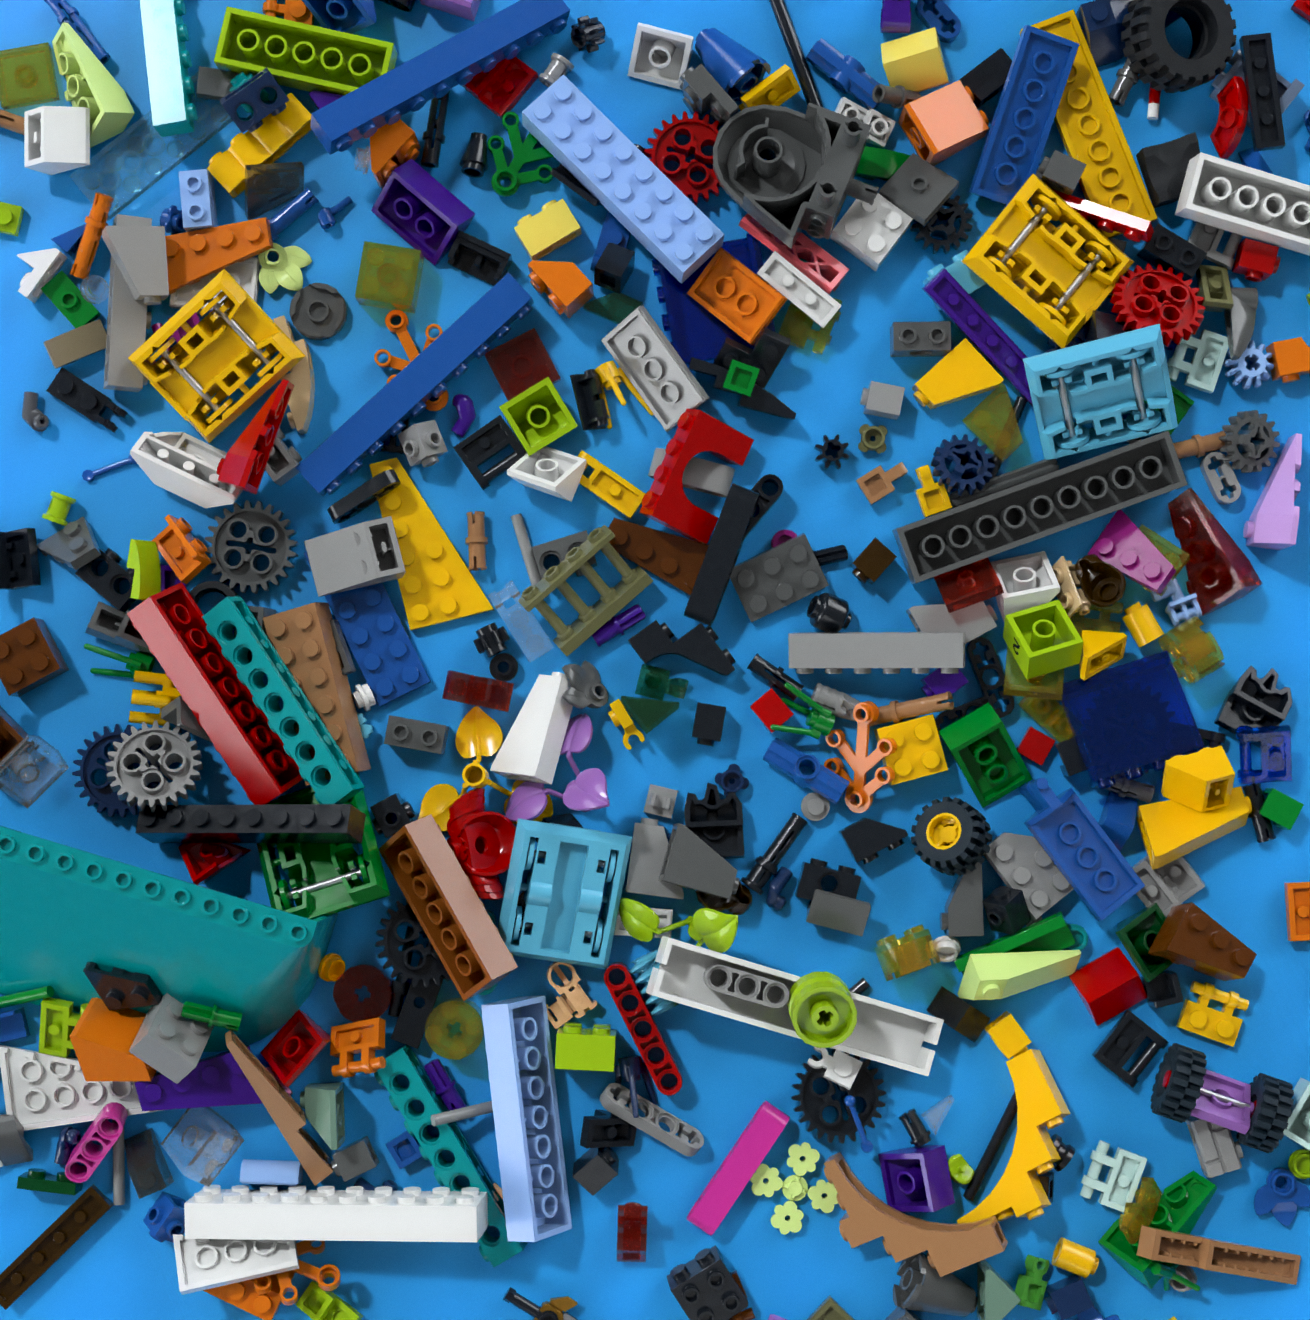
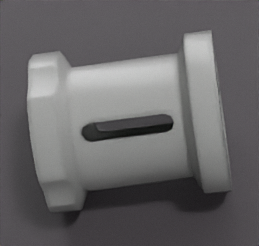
[538,53,574,87]

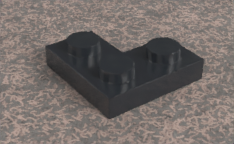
[713,327,791,388]

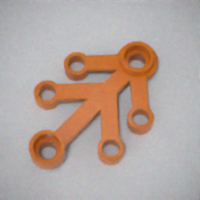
[374,310,449,411]
[824,701,897,813]
[253,1240,341,1306]

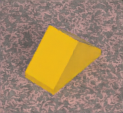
[1079,630,1127,681]

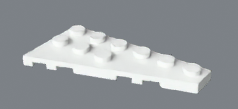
[0,1045,163,1131]

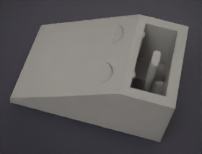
[304,516,406,597]

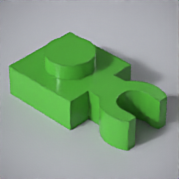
[1015,1254,1049,1311]

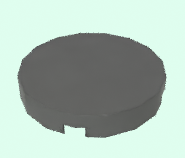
[290,283,347,341]

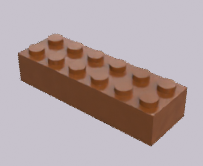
[379,814,518,1001]

